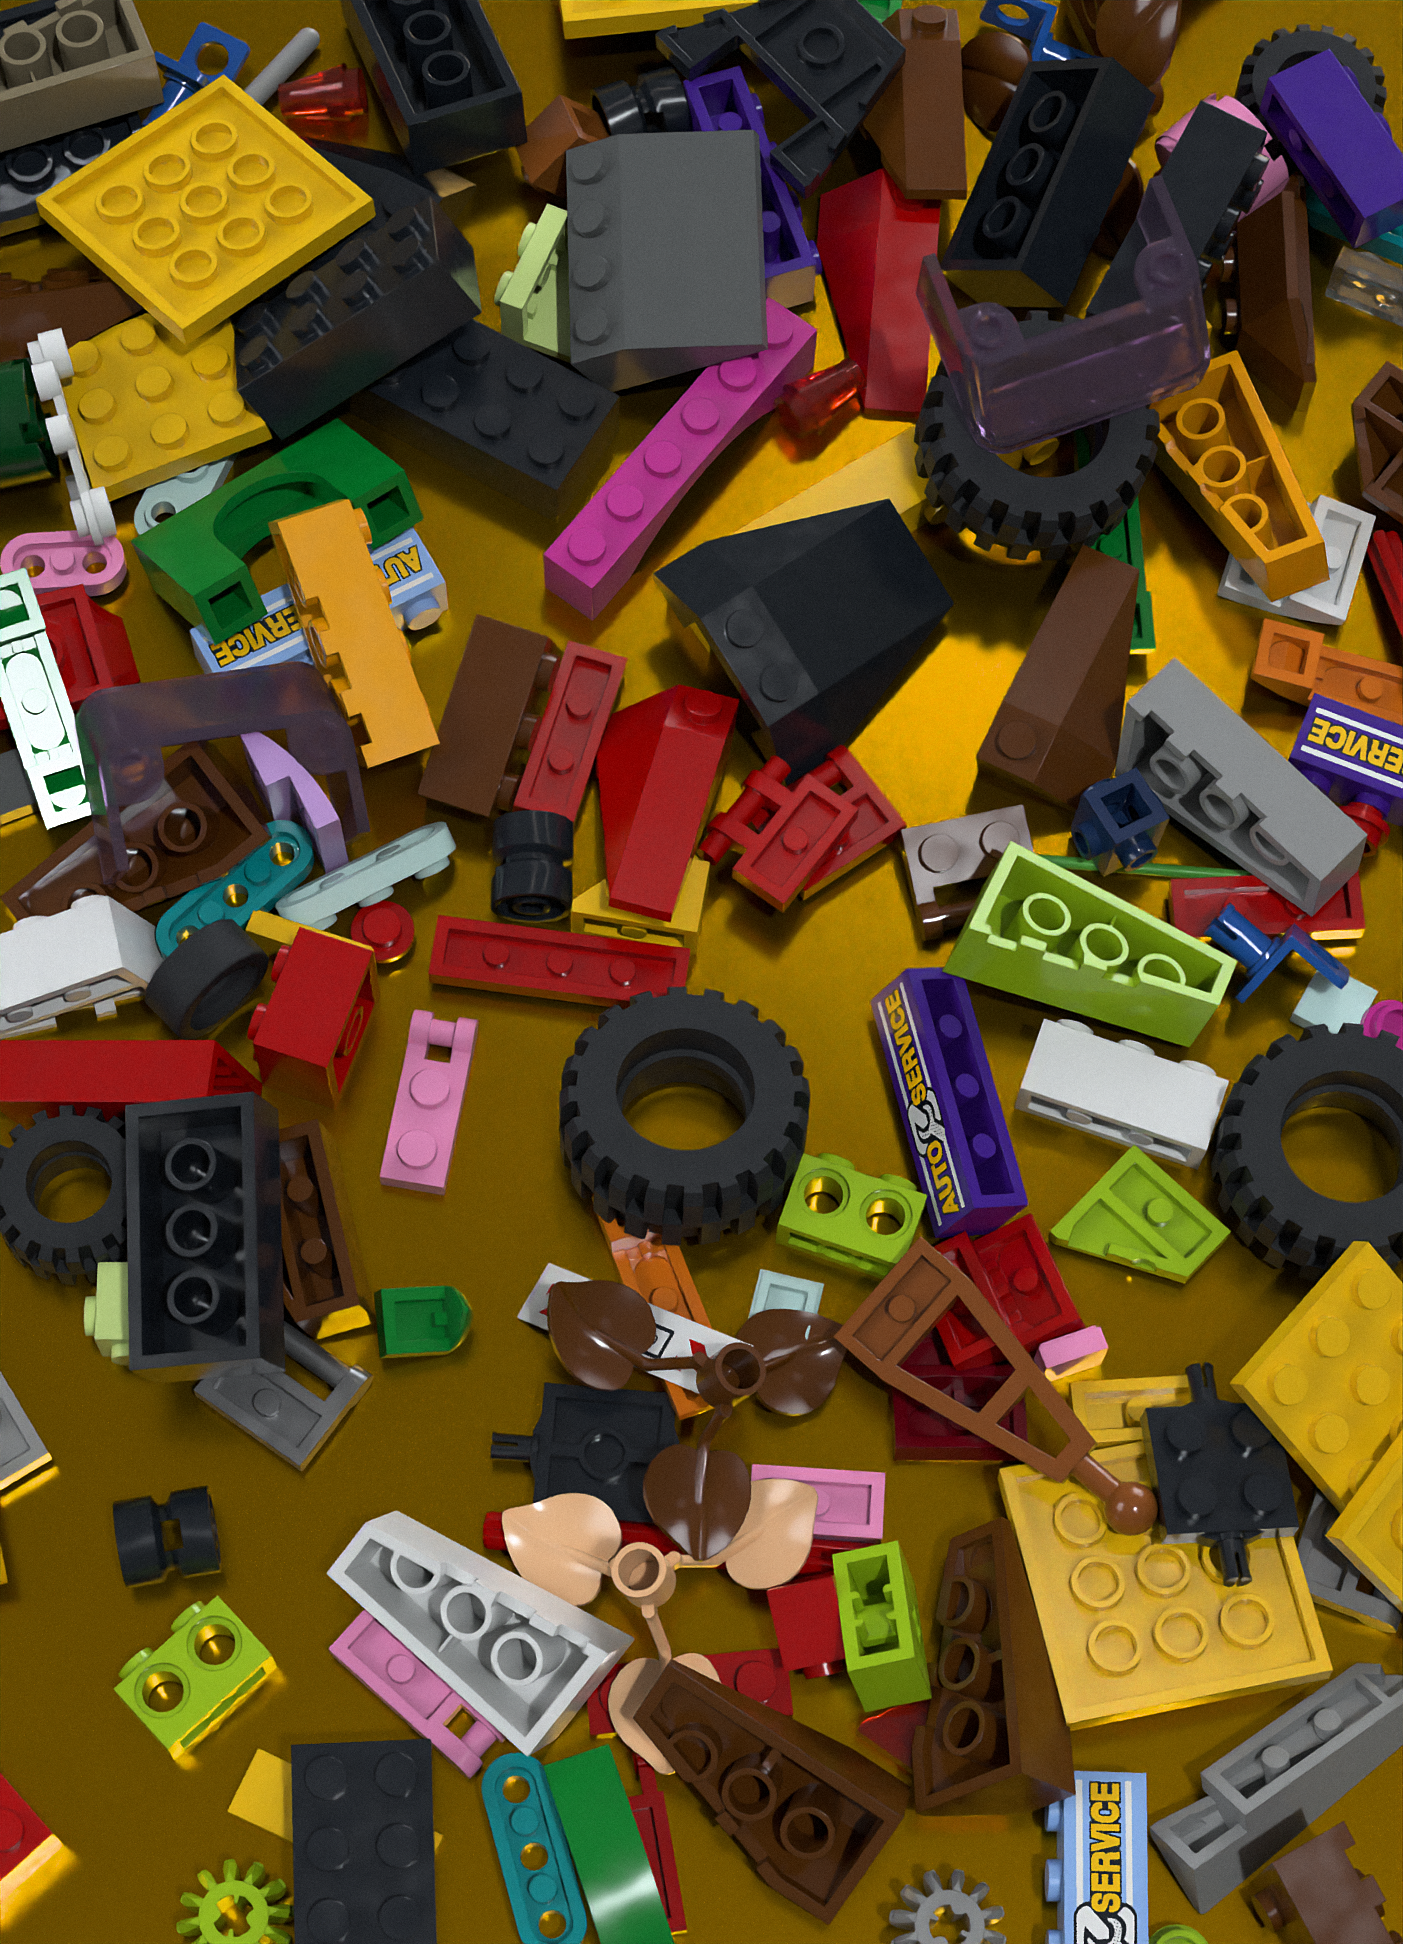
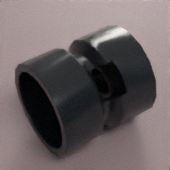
[590,65,693,137]
[490,810,574,923]
[113,1485,222,1589]

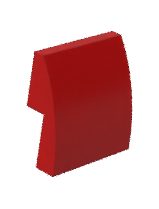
[934,1213,1086,1371]

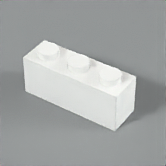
[1014,1019,1229,1170]

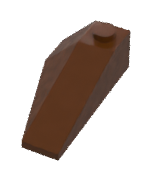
[859,5,967,200]
[0,267,144,362]
[976,545,1139,813]
[0,737,273,921]
[912,1517,1076,1817]
[633,1659,911,1925]

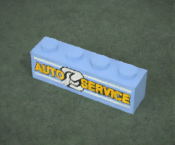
[189,526,448,716]
[1044,1771,1149,1944]

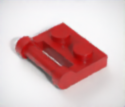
[747,744,907,900]

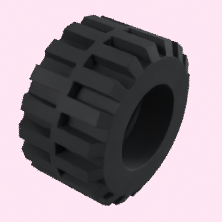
[1234,24,1387,187]
[0,1105,127,1285]

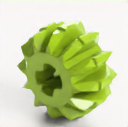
[176,1859,294,1944]

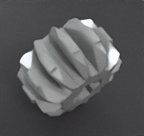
[888,1869,1006,1944]

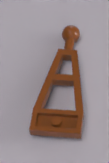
[833,1236,1158,1536]

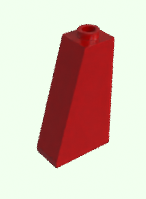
[0,1040,263,1125]

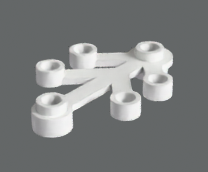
[27,328,118,547]

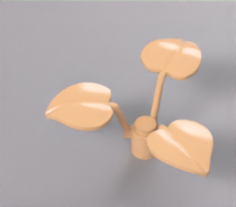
[502,1479,819,1775]

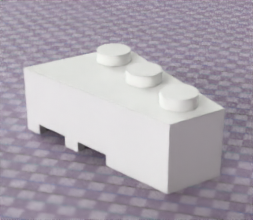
[0,895,164,1039]

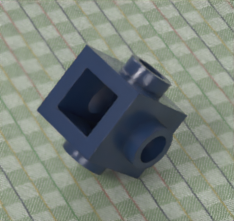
[1071,767,1170,877]

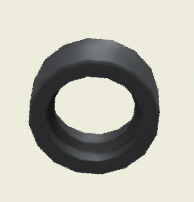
[145,919,269,1040]

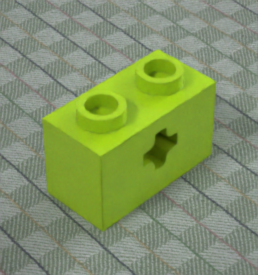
[832,1540,932,1712]

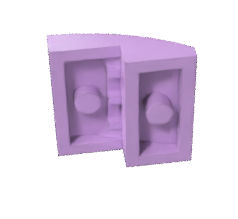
[239,728,349,874]

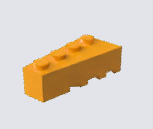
[1149,350,1330,602]
[268,499,440,768]

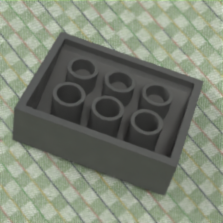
[566,130,768,392]

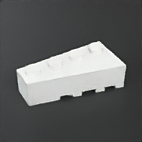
[326,1510,635,1757]

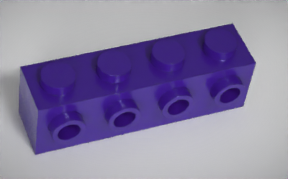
[683,66,822,308]

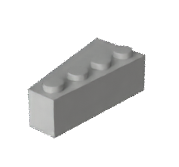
[1114,657,1368,917]

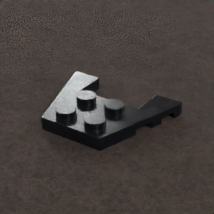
[655,0,906,200]

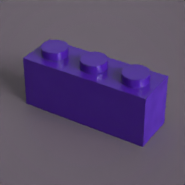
[1259,48,1403,249]

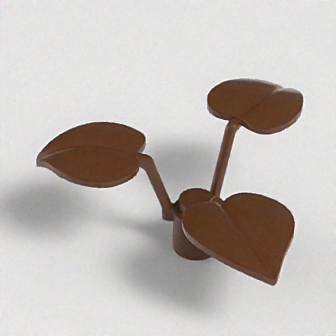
[961,0,1182,257]
[547,1280,847,1562]

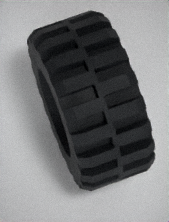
[914,311,1160,561]
[559,987,810,1246]
[1211,1022,1403,1282]

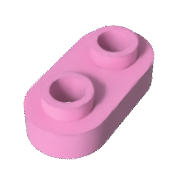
[0,530,127,596]

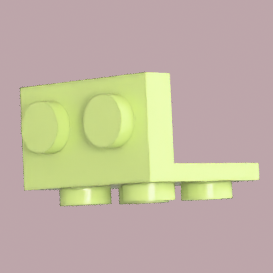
[494,204,571,363]

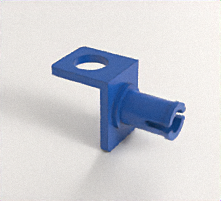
[979,0,1100,61]
[142,22,251,127]
[1203,903,1350,1004]

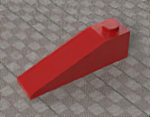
[817,168,941,418]
[595,684,740,923]

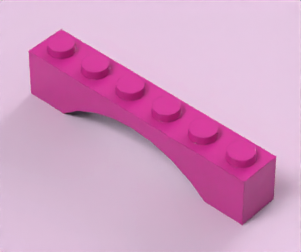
[543,297,817,621]

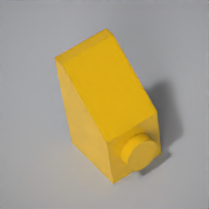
[571,855,710,955]

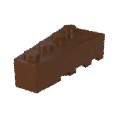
[1251,1821,1403,1944]

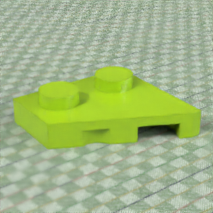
[1048,1145,1231,1284]

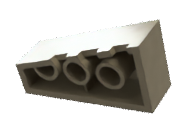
[0,0,164,152]

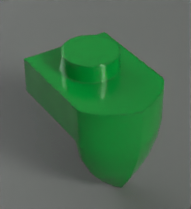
[374,1285,474,1359]

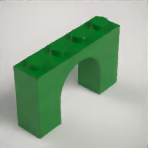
[131,418,424,646]

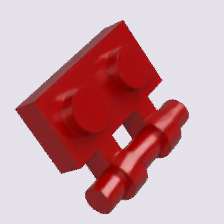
[696,755,859,913]

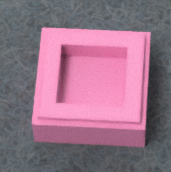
[1034,1325,1109,1382]

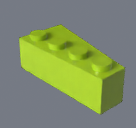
[942,840,1238,1048]

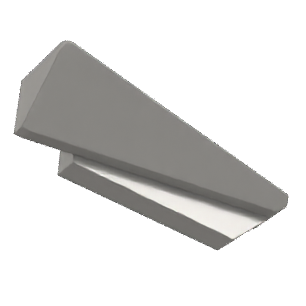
[1150,1663,1403,1914]

